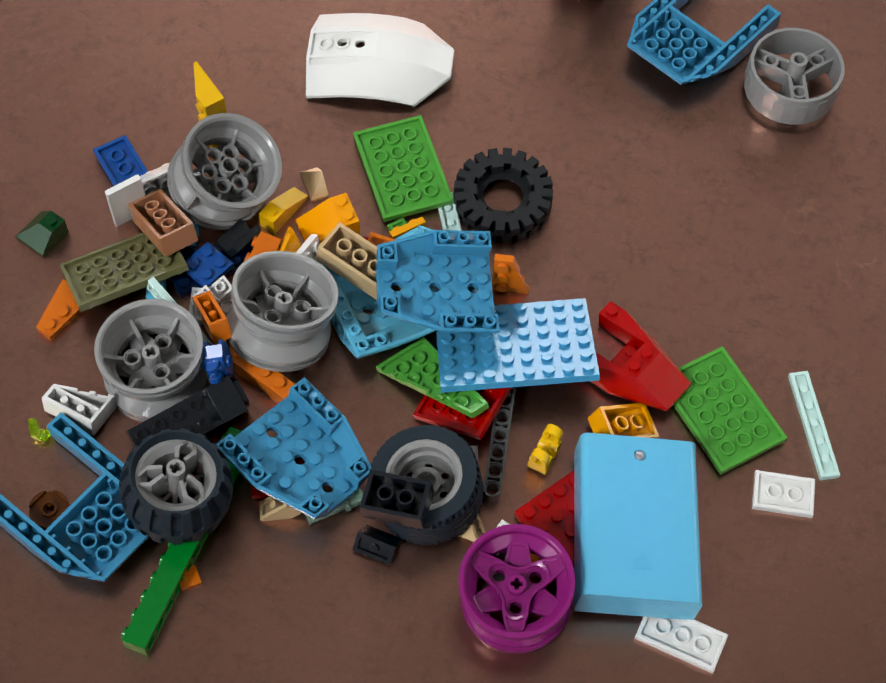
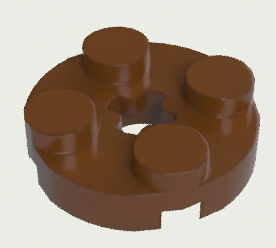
[29,490,70,530]

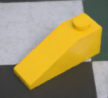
[259,187,309,235]

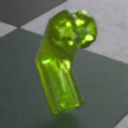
[28,418,50,442]

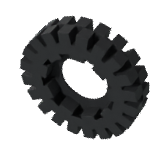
[454,148,553,243]

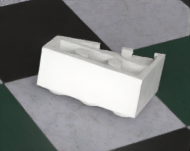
[42,384,116,436]

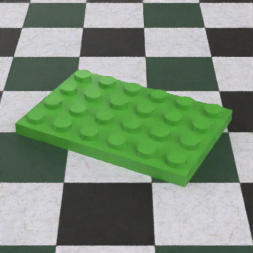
[353,115,454,222]
[673,346,788,475]

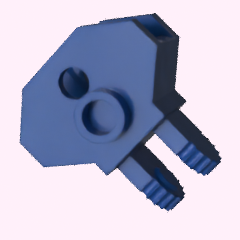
[202,339,234,384]

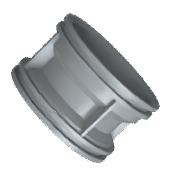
[167,113,282,230]

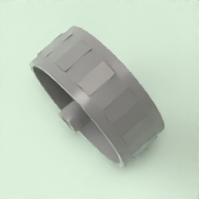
[744,28,845,125]

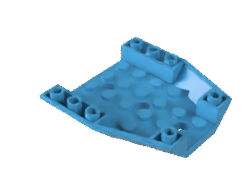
[376,230,500,333]
[216,377,372,519]

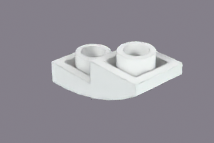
[192,275,232,304]

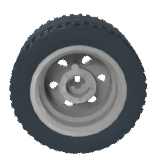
[369,425,484,545]

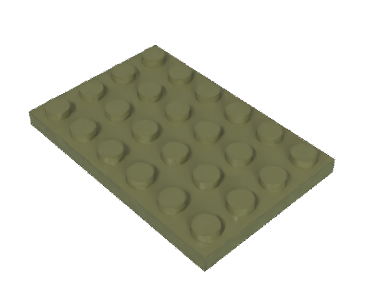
[59,233,189,312]

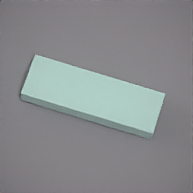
[438,192,462,231]

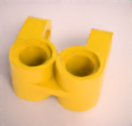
[527,424,563,475]

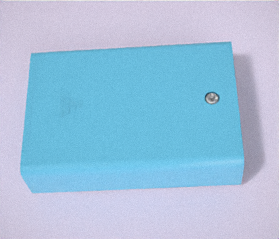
[574,433,702,620]

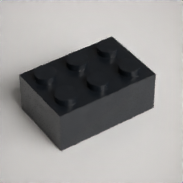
[359,470,434,530]

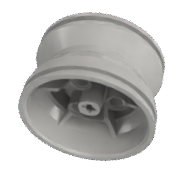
[227,251,339,372]
[94,299,210,422]

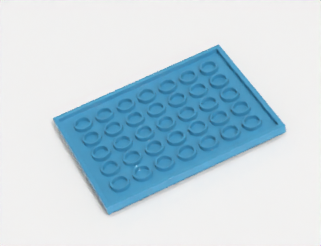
[436,298,600,393]

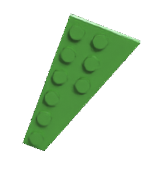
[376,337,489,418]

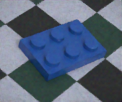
[93,135,148,186]

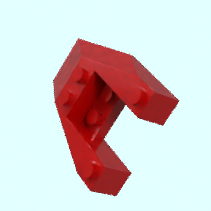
[590,301,691,411]

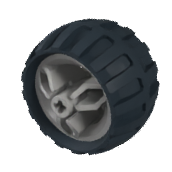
[119,428,233,545]

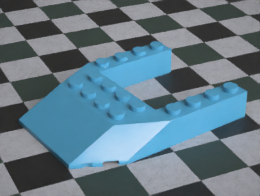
[627,0,781,85]
[0,412,149,582]

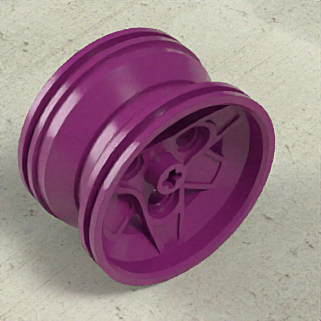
[459,524,575,653]

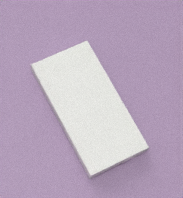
[634,617,728,674]

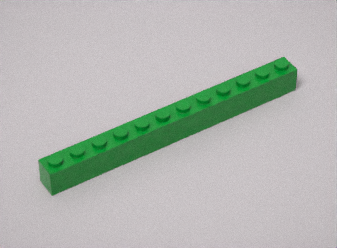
[121,427,242,656]

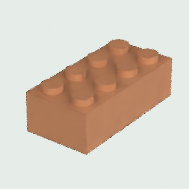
[128,189,199,257]

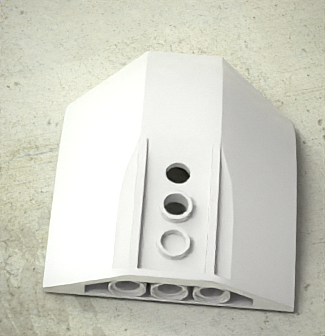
[306,13,454,108]

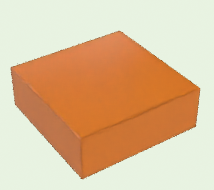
[179,565,202,591]

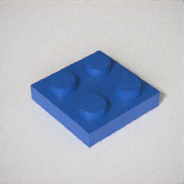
[185,242,234,287]

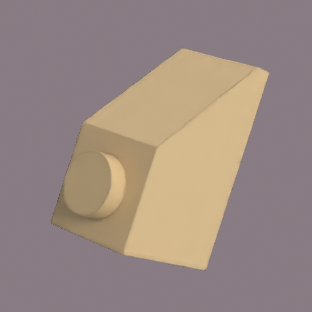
[259,496,301,521]

